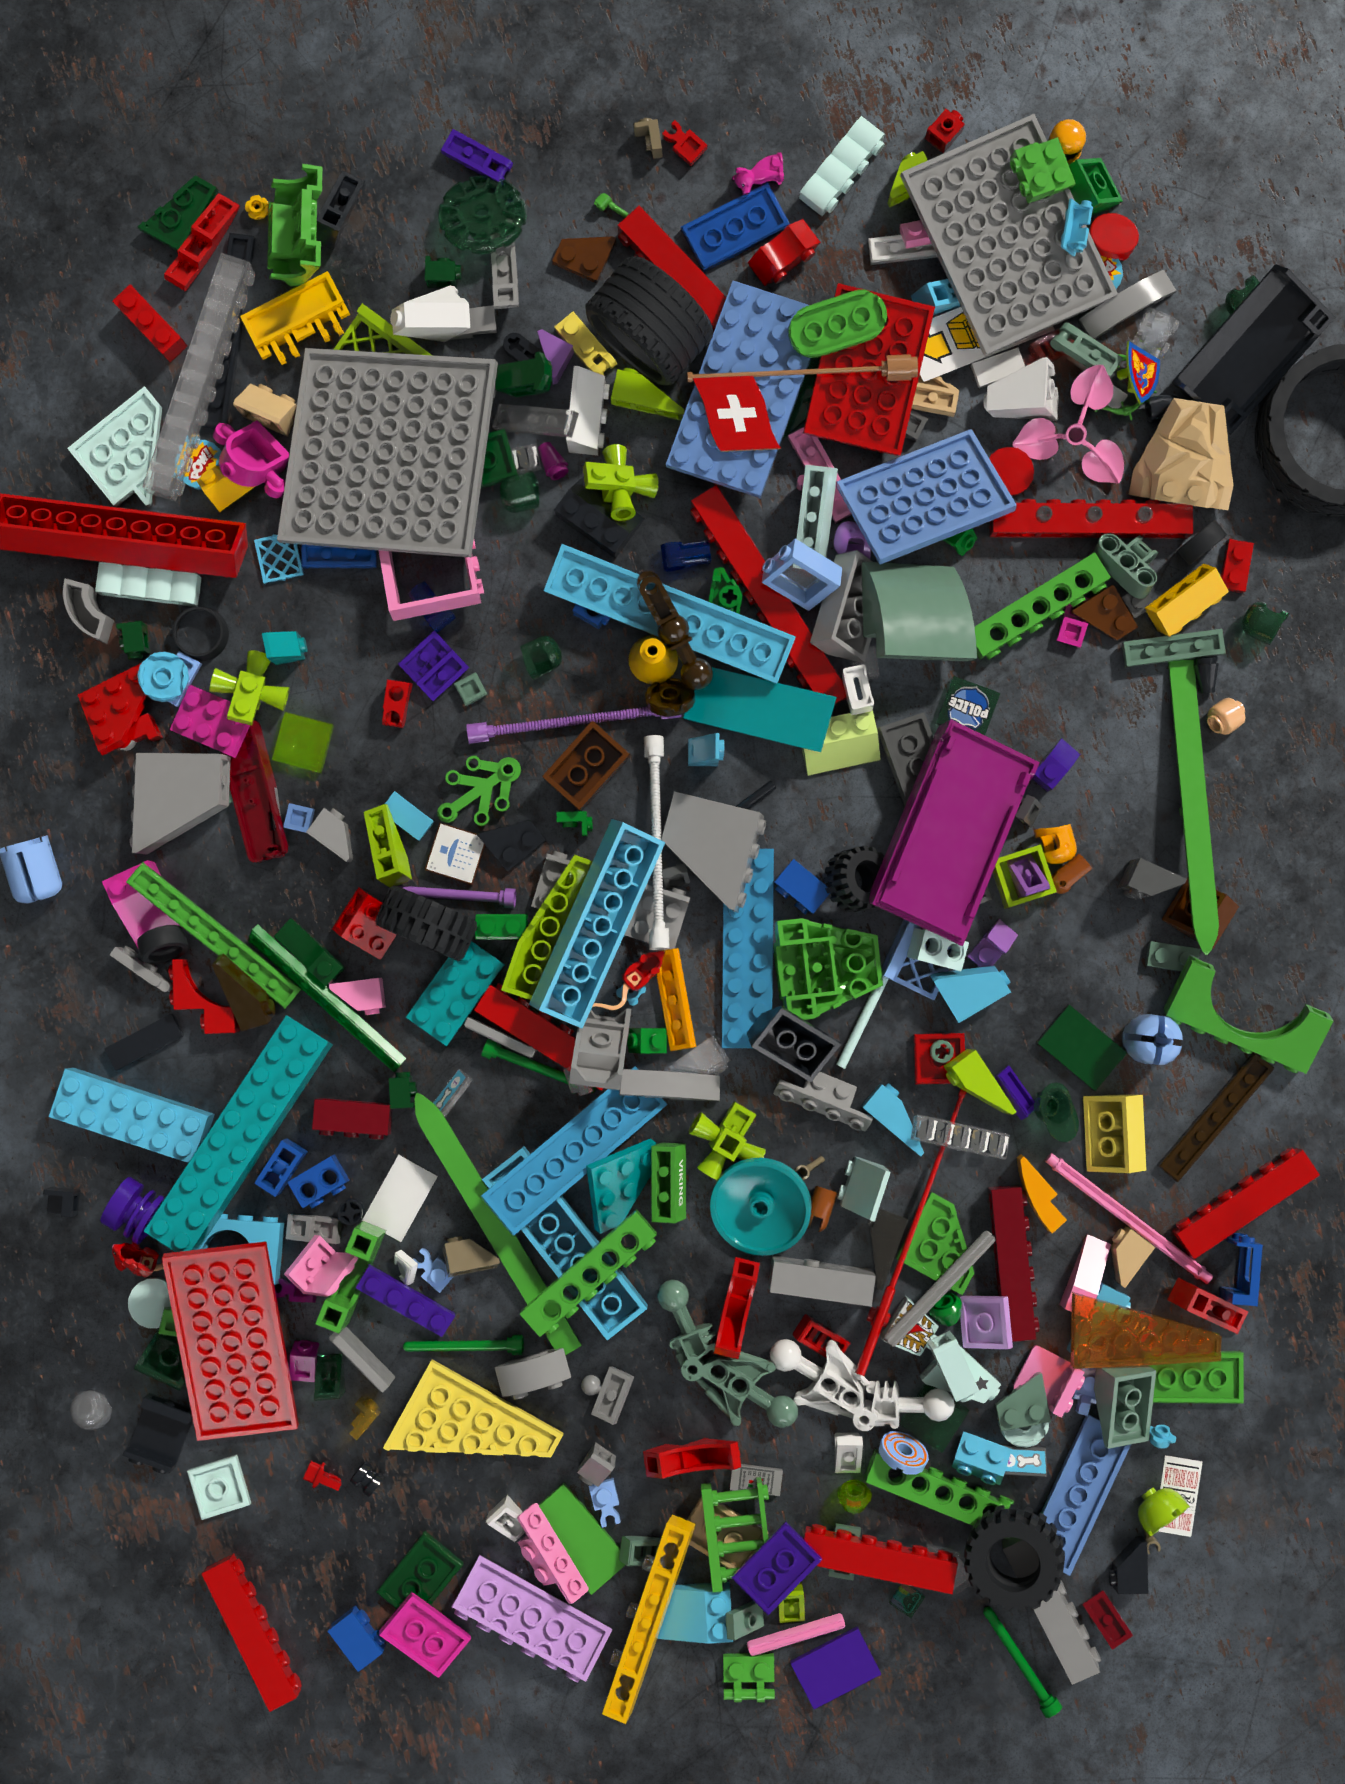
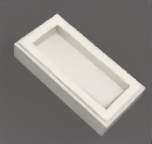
[971,348,1025,389]

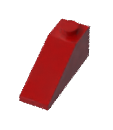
[1167,1277,1248,1334]

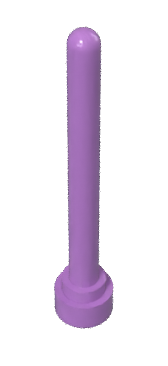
[399,886,516,909]

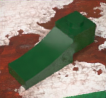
[274,918,346,986]

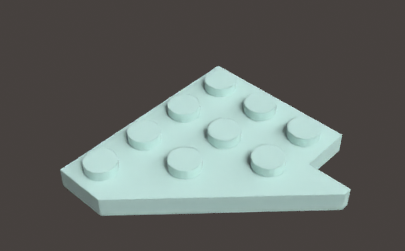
[67,386,162,508]

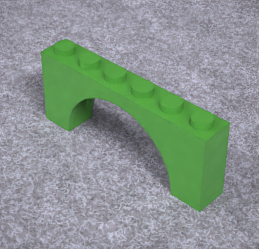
[1164,955,1333,1074]

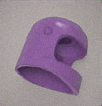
[834,521,871,559]

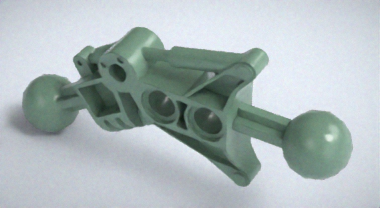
[657,1280,798,1428]

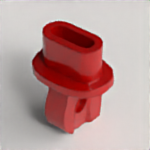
[303,1461,342,1491]

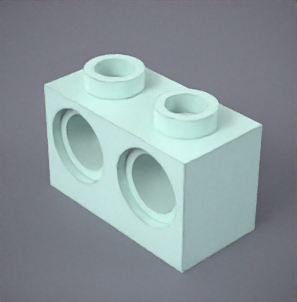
[907,928,969,971]

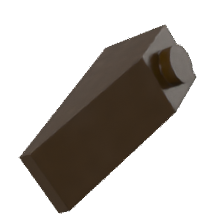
[212,954,275,1031]

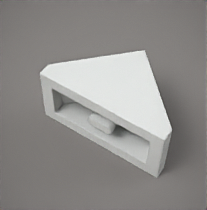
[486,1495,525,1542]

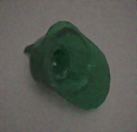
[1034,1082,1079,1142]

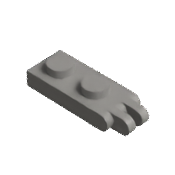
[110,946,173,992]

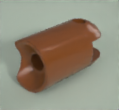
[1052,854,1092,894]
[807,1186,838,1232]

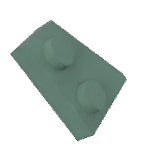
[995,1372,1051,1431]

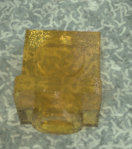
[349,1396,381,1440]

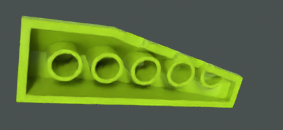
[501,855,593,1000]

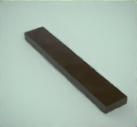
[1157,1052,1275,1182]

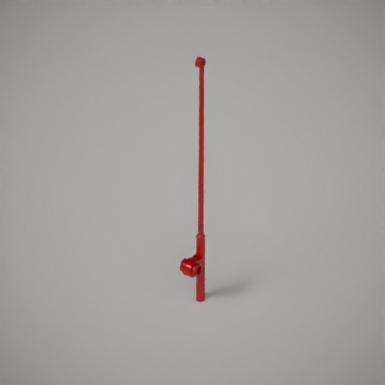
[855,1089,966,1376]

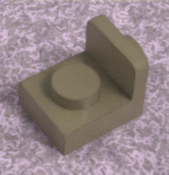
[633,118,663,159]

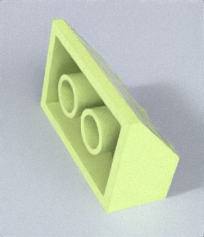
[802,710,881,776]

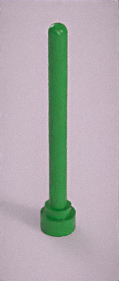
[481,1038,597,1093]
[403,1335,524,1355]
[983,1606,1062,1718]

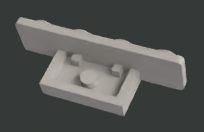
[773,1072,873,1131]

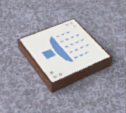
[425,822,486,885]

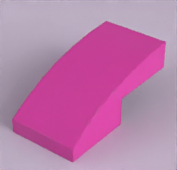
[1056,597,1089,648]

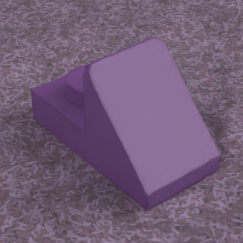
[966,919,1018,967]

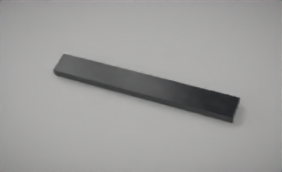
[201,233,255,429]

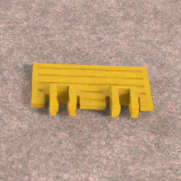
[240,271,350,365]

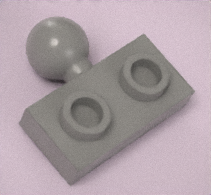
[581,1366,634,1425]

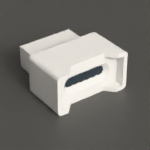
[842,664,874,715]

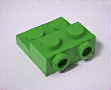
[1010,137,1076,204]

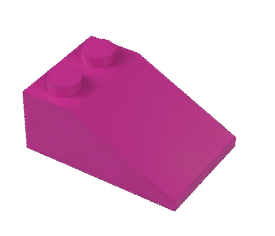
[102,860,185,947]

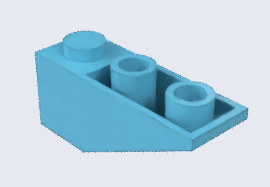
[688,733,724,767]

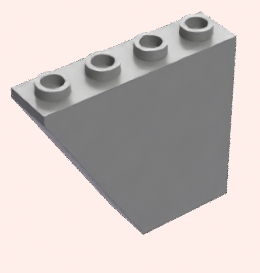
[130,753,231,855]
[661,791,766,913]

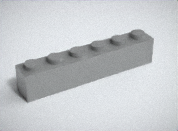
[1002,1537,1101,1685]

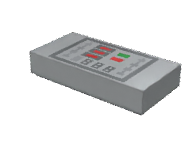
[730,1464,783,1496]

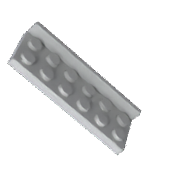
[531,851,690,949]

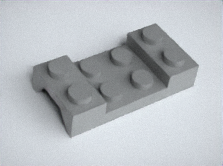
[569,1008,631,1090]

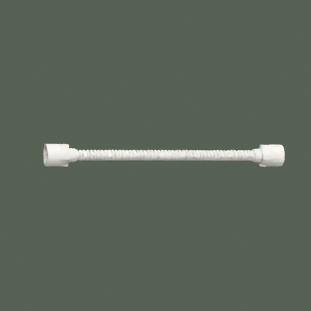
[644,735,670,951]

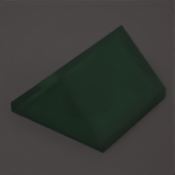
[134,1328,186,1391]

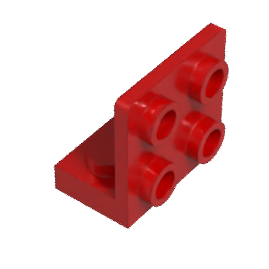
[332,887,396,959]

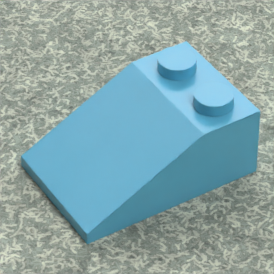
[657,1582,733,1644]

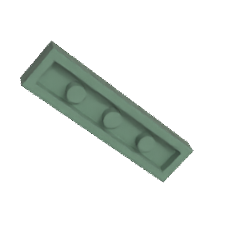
[1122,629,1226,668]

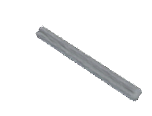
[884,1231,996,1347]

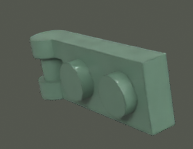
[1050,322,1123,377]

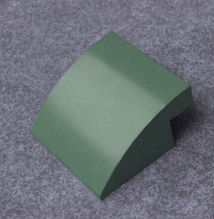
[862,562,977,662]

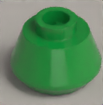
[929,1293,962,1326]

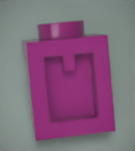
[290,1340,319,1382]

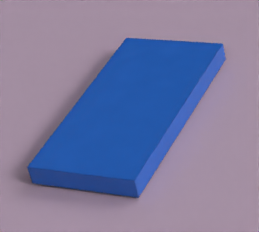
[680,182,790,273]

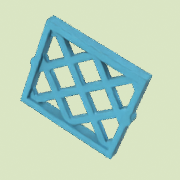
[254,534,304,584]

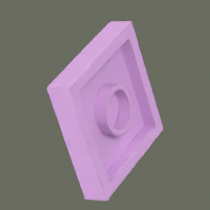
[960,1296,1013,1349]

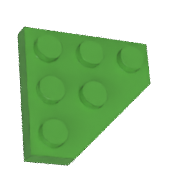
[895,1192,974,1295]

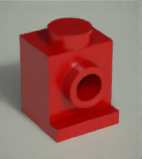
[925,109,965,154]

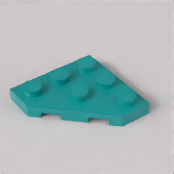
[586,1138,656,1234]

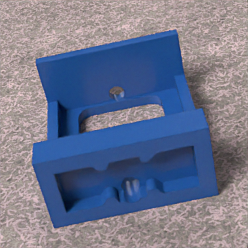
[1219,1233,1263,1306]

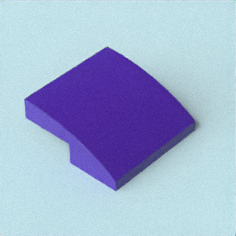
[397,630,469,701]

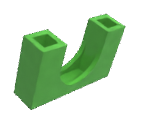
[315,1221,387,1334]

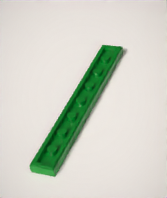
[248,924,406,1072]

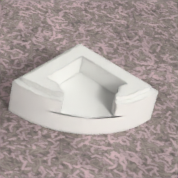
[394,1250,418,1286]

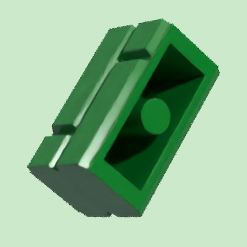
[475,914,528,940]

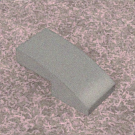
[450,305,497,340]
[286,1214,342,1244]

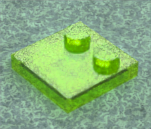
[272,712,334,773]

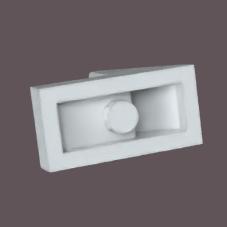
[835,1433,863,1473]

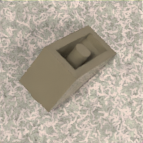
[442,1236,500,1277]

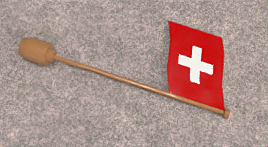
[687,354,918,452]

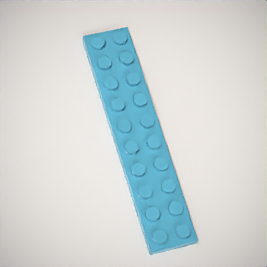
[544,544,796,684]

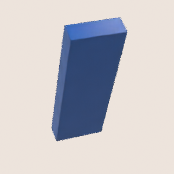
[301,545,377,568]

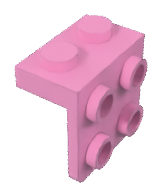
[284,1235,358,1297]
[1013,1345,1085,1418]

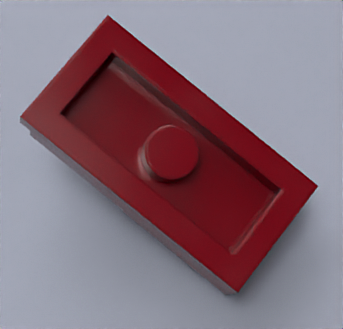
[1082,1590,1133,1650]

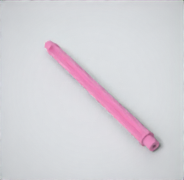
[1045,1153,1213,1284]

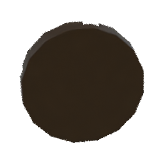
[645,678,695,717]

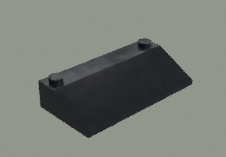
[1171,264,1336,435]

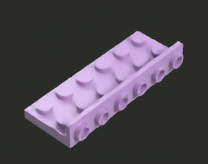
[452,1555,613,1683]

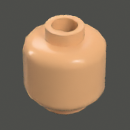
[1207,698,1245,735]

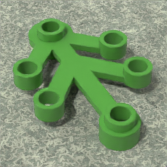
[437,756,521,826]

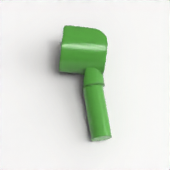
[594,193,629,218]

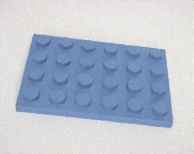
[837,429,1017,565]

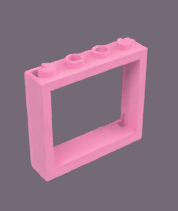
[378,541,484,621]

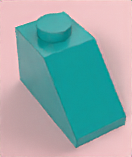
[262,631,307,665]

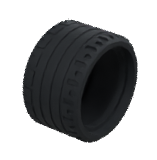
[585,256,713,385]

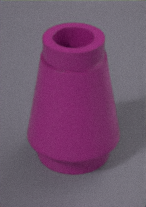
[538,442,569,480]

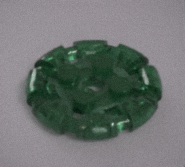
[438,175,527,254]

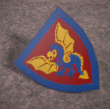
[1117,341,1160,404]

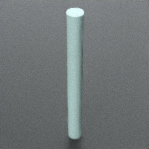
[836,976,888,1069]

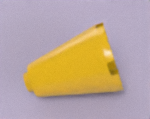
[629,635,678,685]

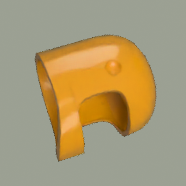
[1048,119,1086,165]
[1034,824,1077,864]

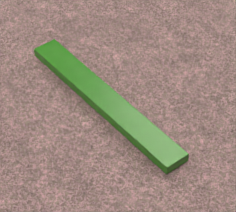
[126,862,301,1009]

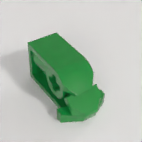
[708,567,742,614]

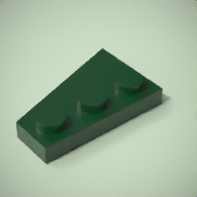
[137,175,219,251]

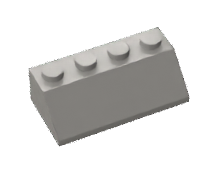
[810,550,872,663]

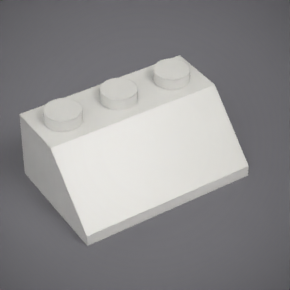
[566,366,610,455]

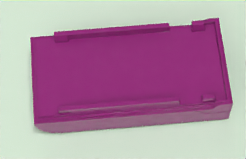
[869,719,1040,946]

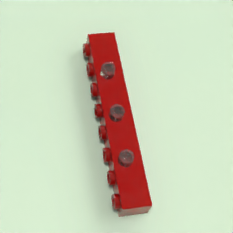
[990,499,1193,539]

